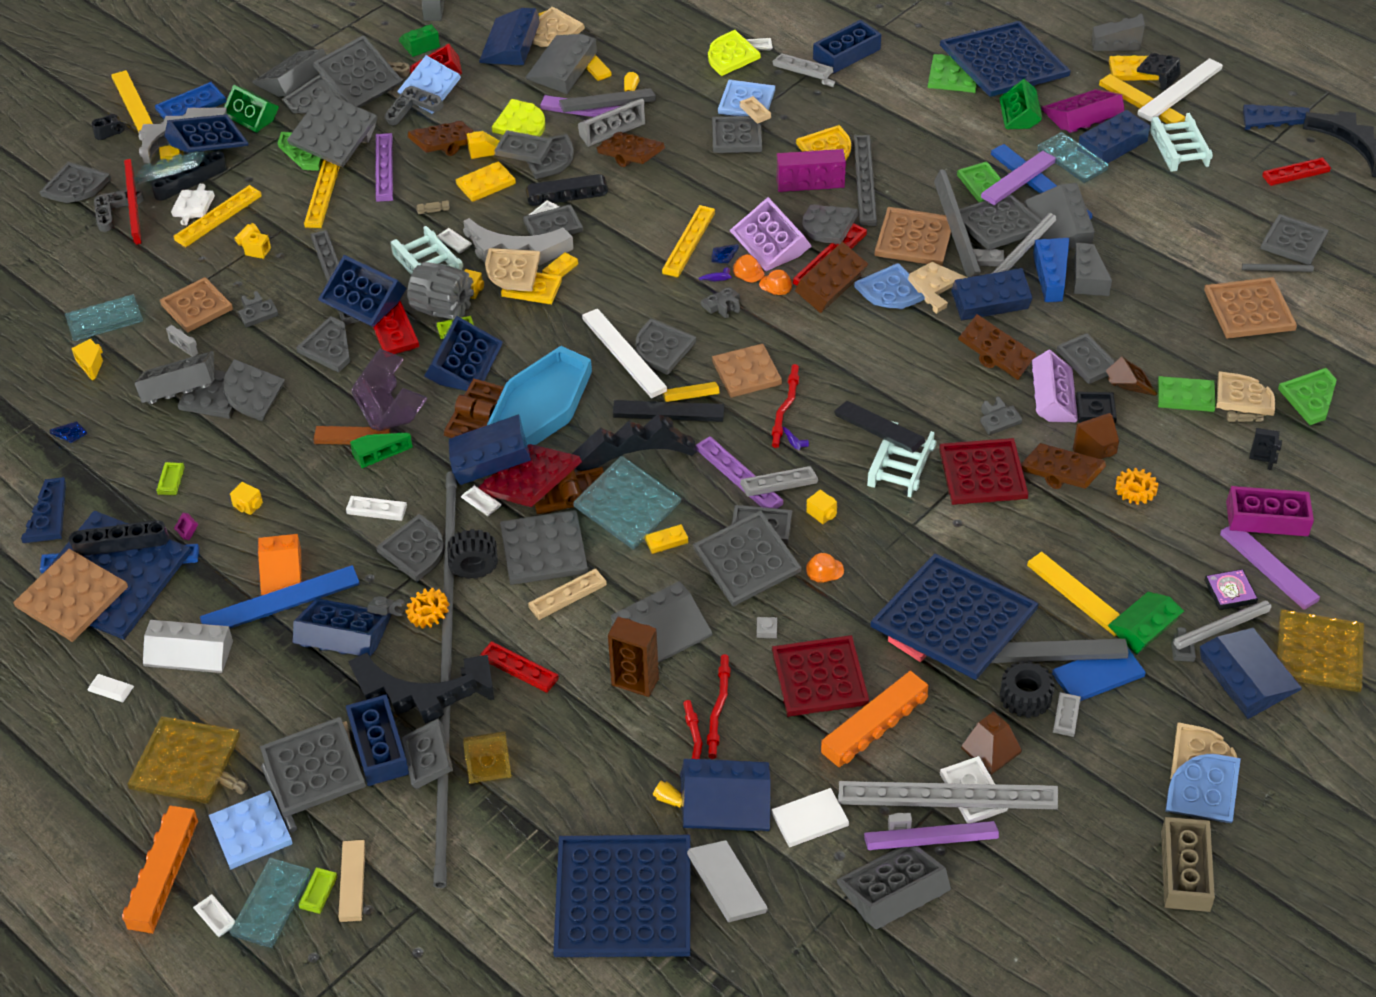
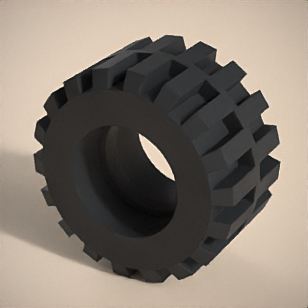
[447,529,498,579]
[1000,661,1054,718]

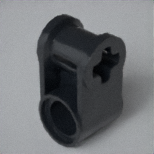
[91,114,125,140]

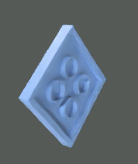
[397,55,461,114]
[718,80,775,116]
[209,791,293,870]

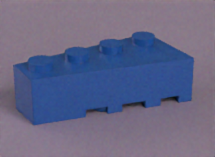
[1033,238,1069,302]

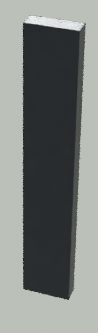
[613,400,724,422]
[834,401,926,453]

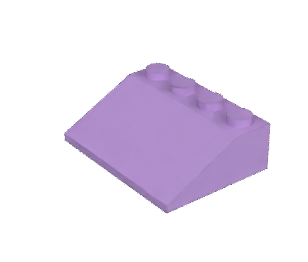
[729,197,811,271]

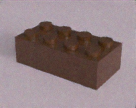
[795,242,868,313]
[608,616,659,697]

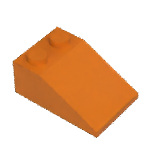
[258,534,301,596]

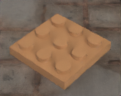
[160,277,233,333]
[712,344,782,398]

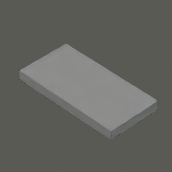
[687,840,768,922]

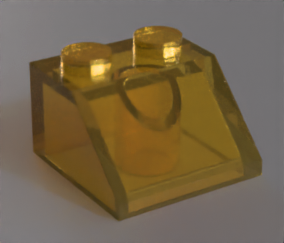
[463,731,512,784]

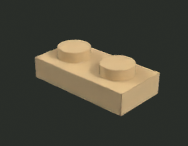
[740,96,771,124]

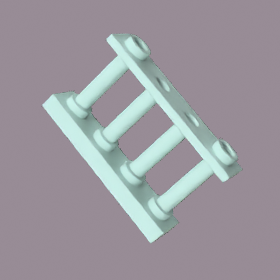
[1150,113,1213,172]
[391,226,463,275]
[867,421,936,497]

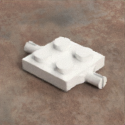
[171,183,215,226]

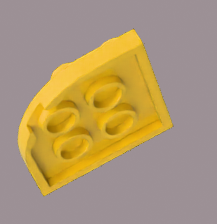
[796,125,851,160]

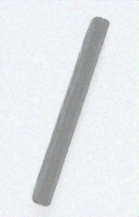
[992,213,1056,273]
[1173,600,1272,649]

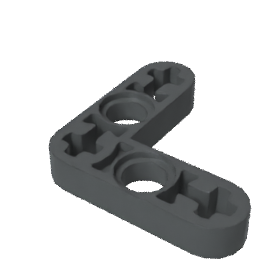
[385,86,444,126]
[94,188,144,232]

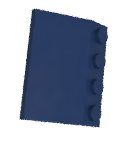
[479,8,540,65]
[164,114,248,153]
[318,255,407,327]
[424,315,503,391]
[449,414,531,485]
[293,598,392,656]
[1200,628,1302,719]
[680,759,770,831]

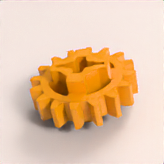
[1115,468,1158,505]
[406,588,450,629]

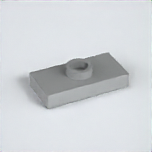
[1053,692,1081,737]

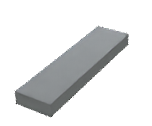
[773,53,833,80]
[740,466,818,497]

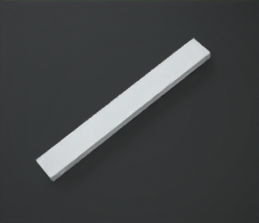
[1137,58,1223,122]
[582,309,667,398]

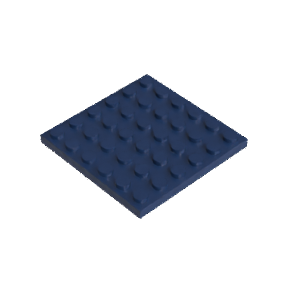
[940,21,1071,97]
[46,511,191,640]
[870,553,1038,680]
[553,835,690,957]

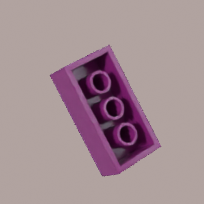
[776,149,846,192]
[1226,486,1314,536]

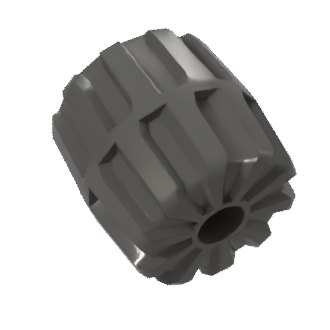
[407,262,474,320]

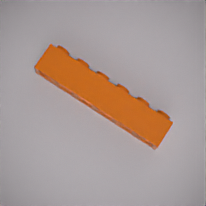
[821,671,928,768]
[122,806,198,934]

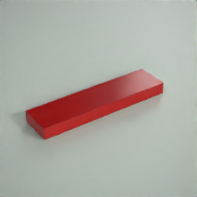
[1262,157,1331,186]
[480,641,559,693]

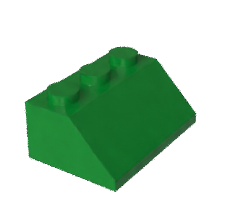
[999,79,1042,129]
[224,85,279,132]
[1108,592,1184,655]

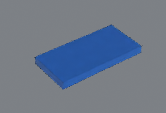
[155,82,227,119]
[1052,647,1146,701]

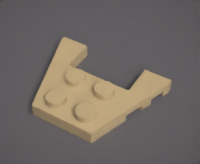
[908,262,968,313]

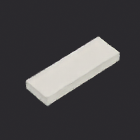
[346,496,407,521]

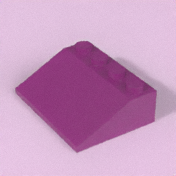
[1041,89,1124,133]

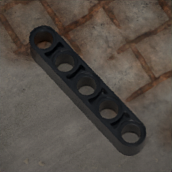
[151,151,227,201]
[525,174,608,206]
[68,520,169,556]

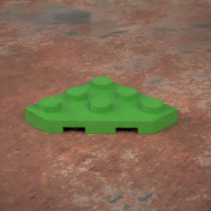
[928,54,977,93]
[278,132,323,171]
[1278,368,1337,425]

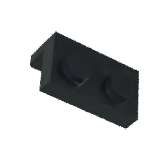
[1249,428,1282,470]

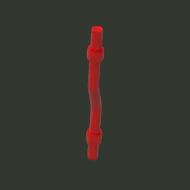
[772,364,799,448]
[707,654,730,759]
[683,700,703,759]

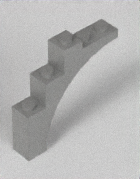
[139,108,227,163]
[463,218,573,266]

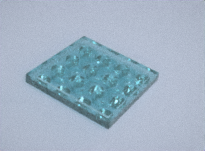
[573,455,681,550]

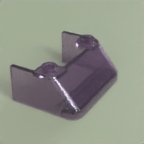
[352,348,427,431]

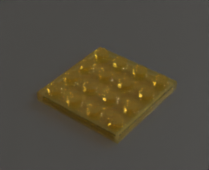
[1277,610,1364,692]
[127,716,240,804]

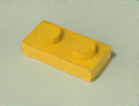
[542,252,578,278]
[645,524,688,554]

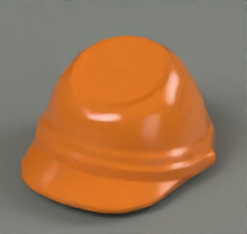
[733,254,765,283]
[759,270,793,295]
[806,553,844,583]

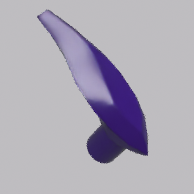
[699,267,732,282]
[783,426,809,450]

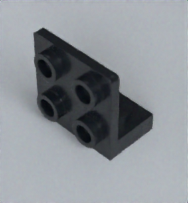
[1137,53,1181,90]

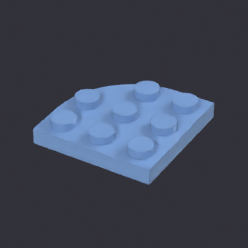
[855,263,925,309]
[1165,754,1241,824]

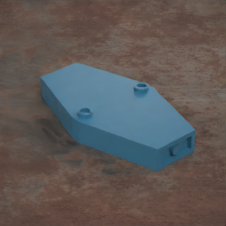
[487,346,592,445]

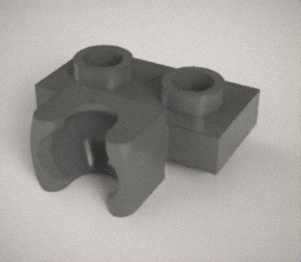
[701,287,740,318]
[238,291,279,328]
[980,397,1022,435]

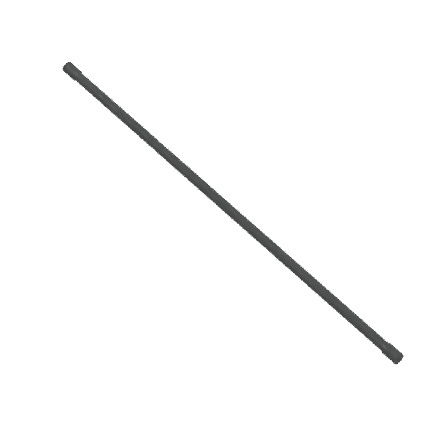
[433,471,457,888]

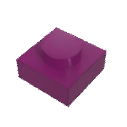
[174,513,199,540]

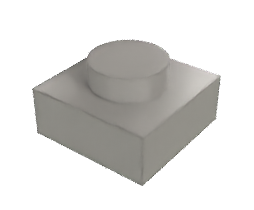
[757,617,777,638]
[888,813,912,831]

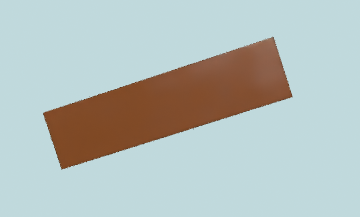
[313,426,391,445]

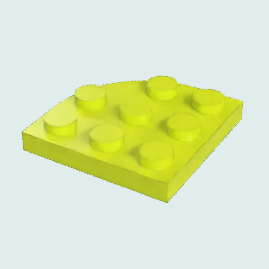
[708,30,761,76]
[492,99,545,137]

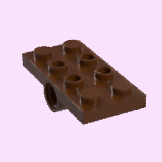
[407,121,474,156]
[596,132,665,167]
[958,314,1037,380]
[444,379,504,438]
[1021,443,1106,489]
[534,467,611,514]

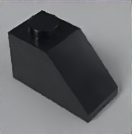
[460,655,495,700]

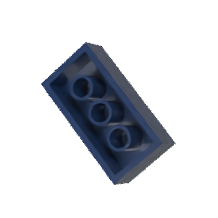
[813,20,881,74]
[1077,110,1150,167]
[951,268,1032,321]
[346,695,409,786]

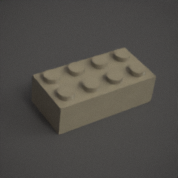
[1161,817,1215,912]

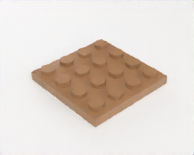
[875,207,951,266]
[1204,277,1297,339]
[13,549,128,642]

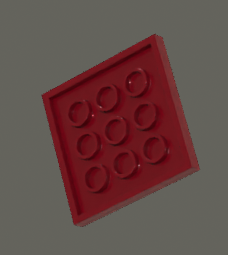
[939,438,1028,505]
[478,444,582,507]
[772,635,869,717]

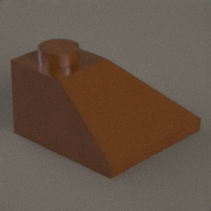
[1106,356,1158,396]
[1073,413,1119,459]
[961,711,1022,775]

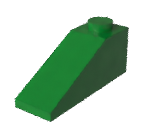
[350,433,413,469]

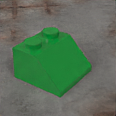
[399,24,440,57]

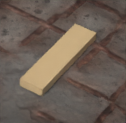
[528,568,607,620]
[339,840,365,922]

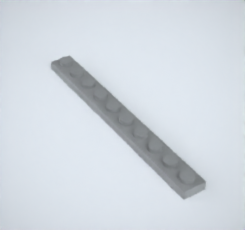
[838,781,1058,809]

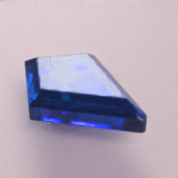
[711,244,739,263]
[49,421,87,443]

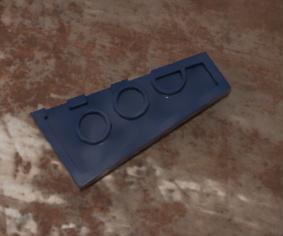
[1243,104,1310,130]
[21,477,66,543]

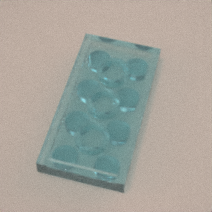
[1037,132,1109,183]
[134,151,205,184]
[65,294,143,341]
[230,858,311,948]

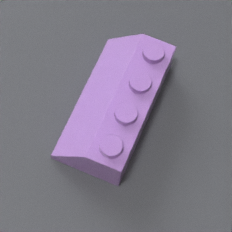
[1032,349,1078,422]

